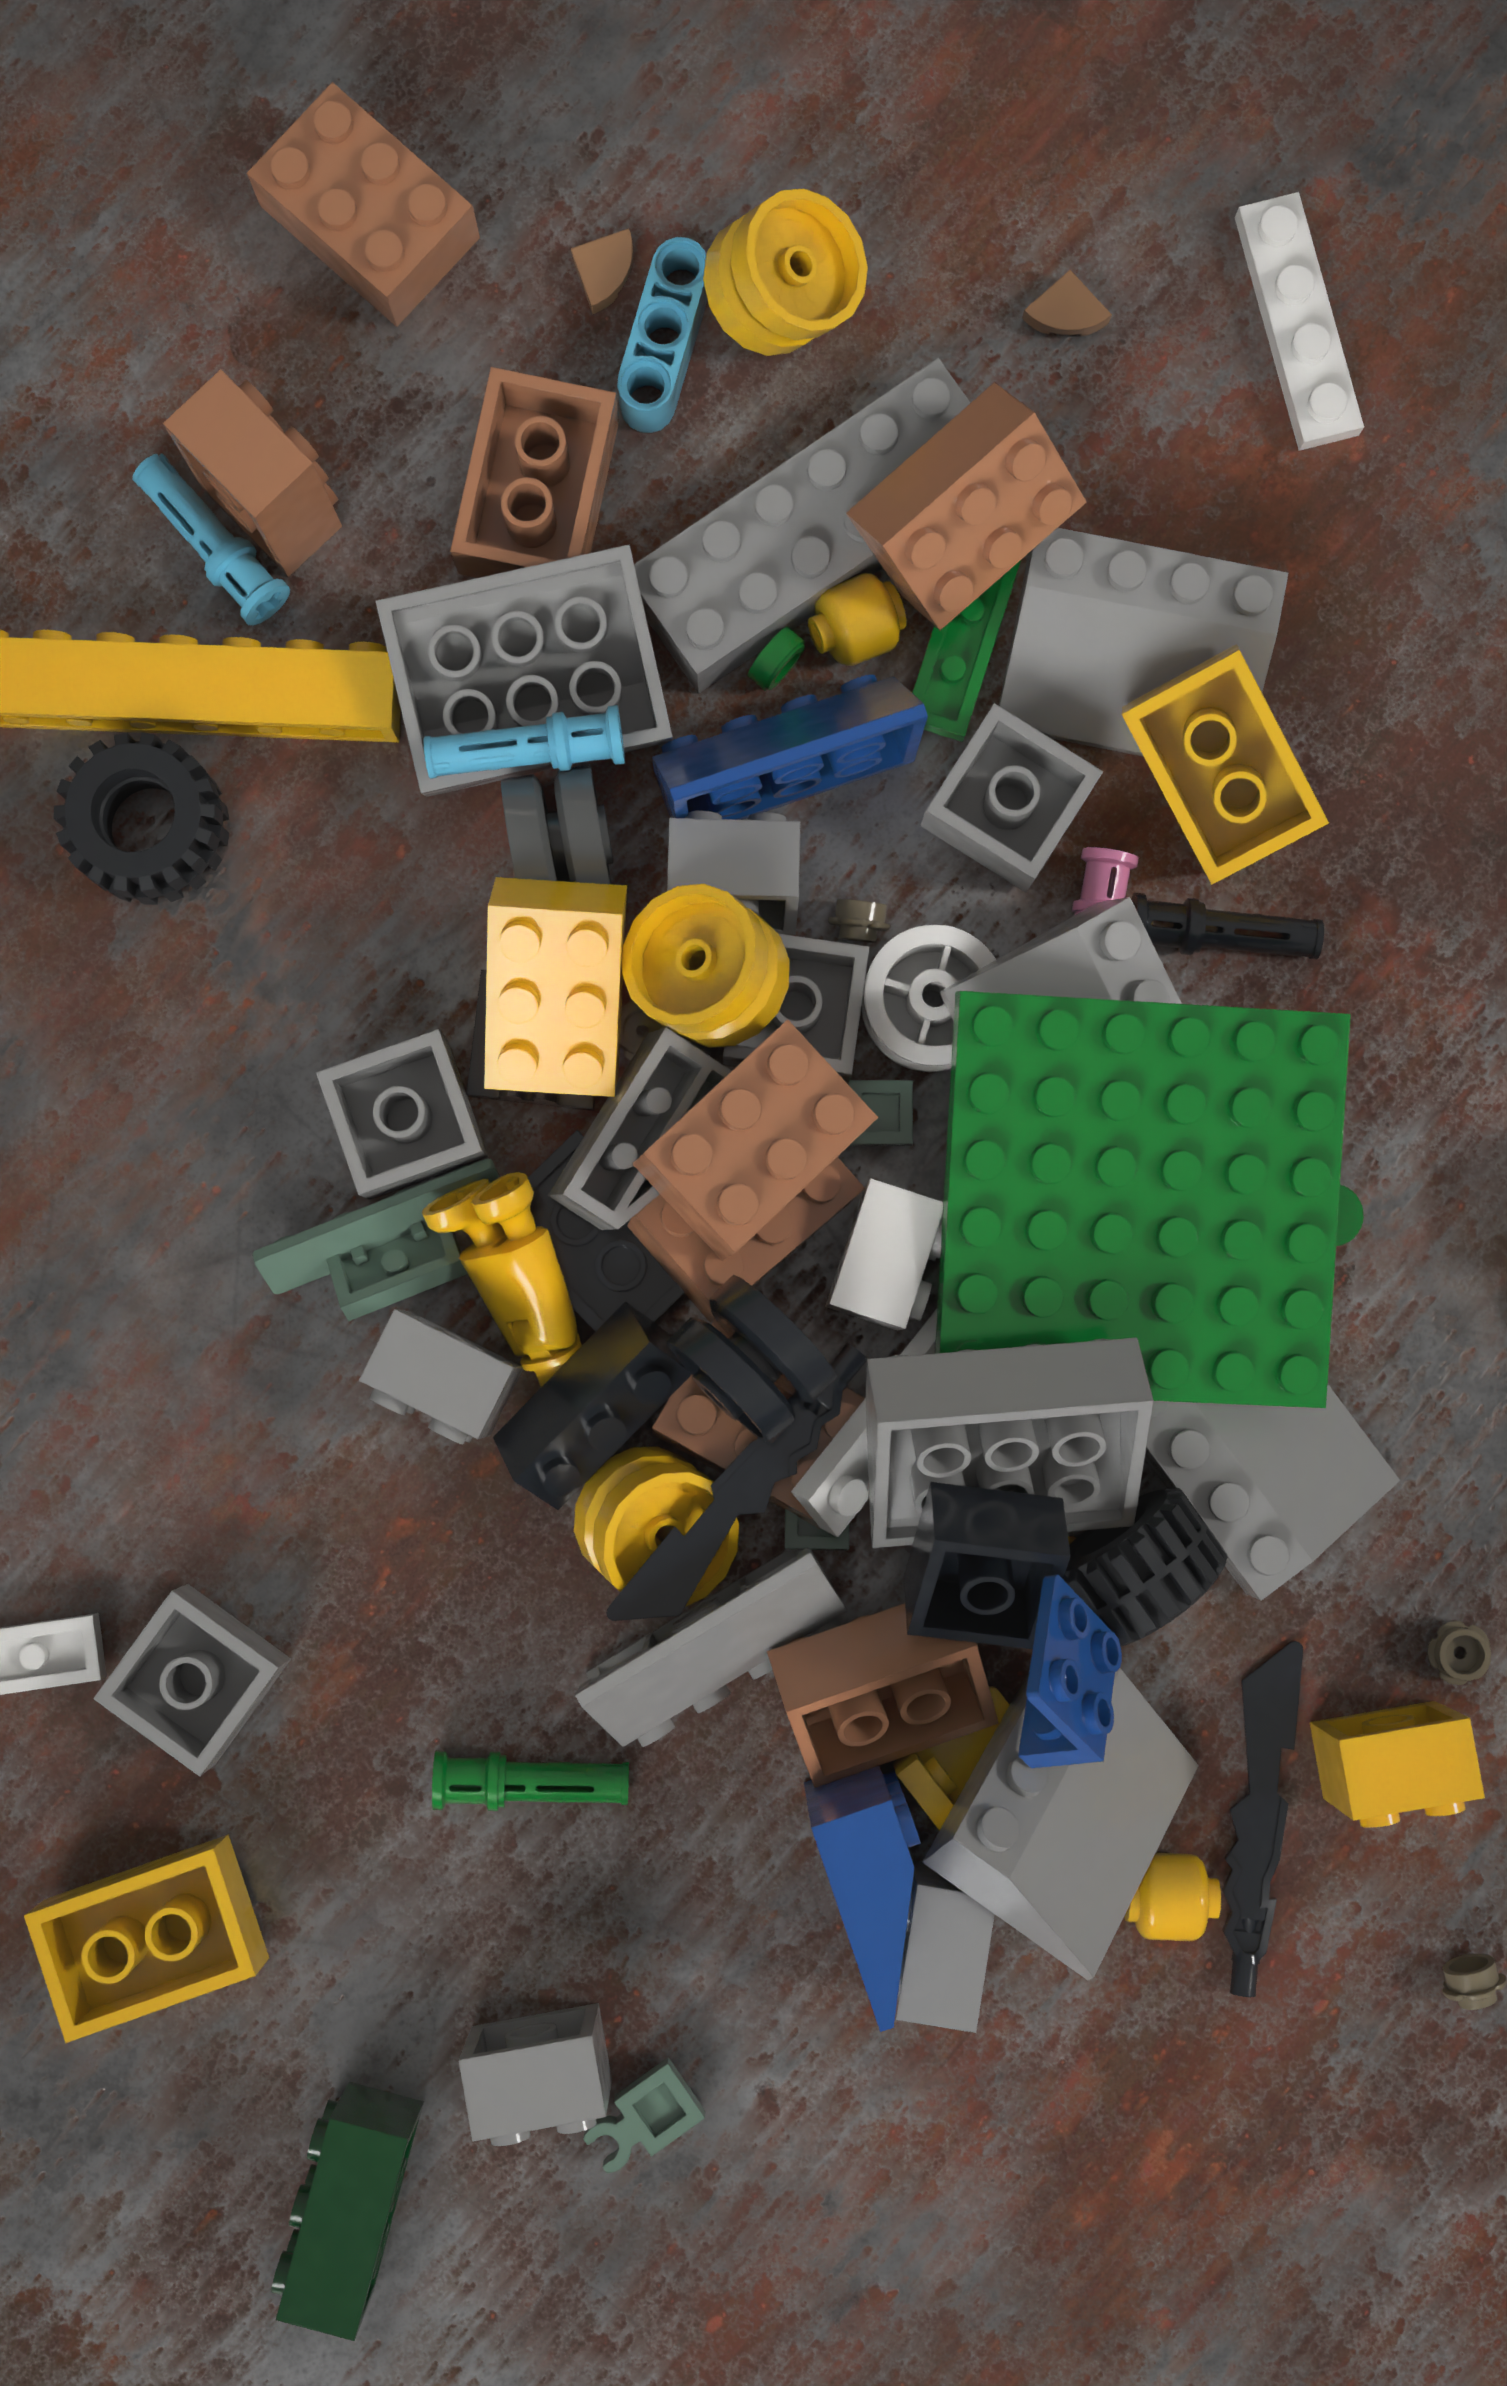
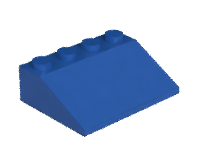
[652,675,928,820]
[804,1766,921,2032]

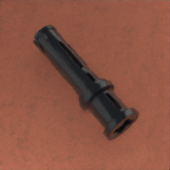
[1131,893,1324,959]

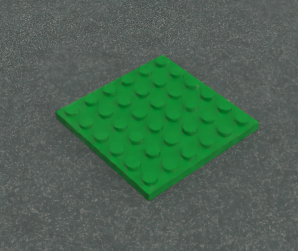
[935,991,1351,1408]

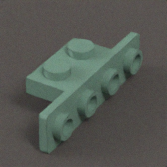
[252,1159,500,1321]

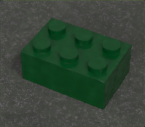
[271,2082,424,2341]

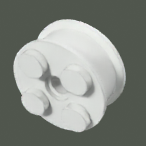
[861,925,996,1072]

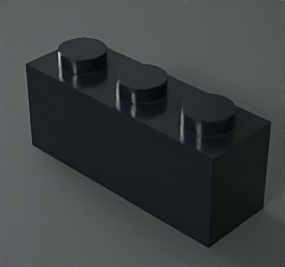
[493,1301,691,1510]

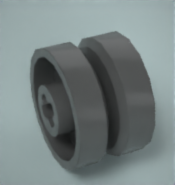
[501,764,614,885]

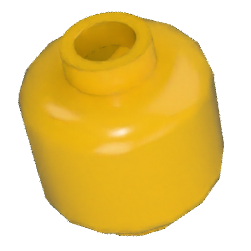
[808,573,906,666]
[1124,1853,1221,1941]

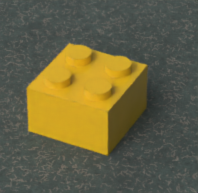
[1310,1701,1485,1827]

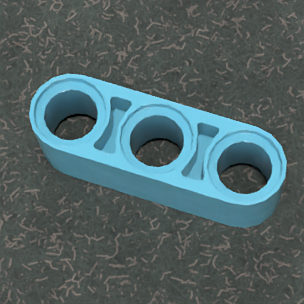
[617,237,708,433]

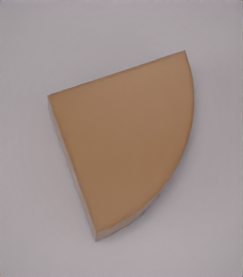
[571,228,633,314]
[1022,270,1112,336]

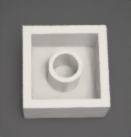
[825,1178,943,1331]

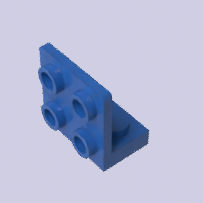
[1018,1575,1122,1768]

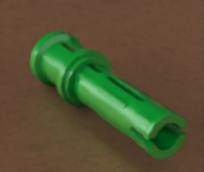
[432,1750,629,1811]

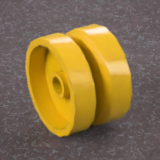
[703,188,868,356]
[622,884,790,1048]
[574,1446,739,1607]

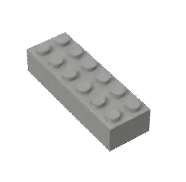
[634,358,970,694]

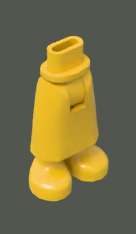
[422,1172,582,1387]

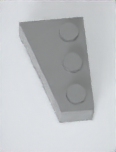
[548,1027,731,1230]

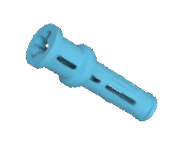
[133,453,290,626]
[423,705,625,779]

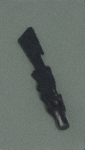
[606,1343,867,1621]
[1222,1641,1303,1997]

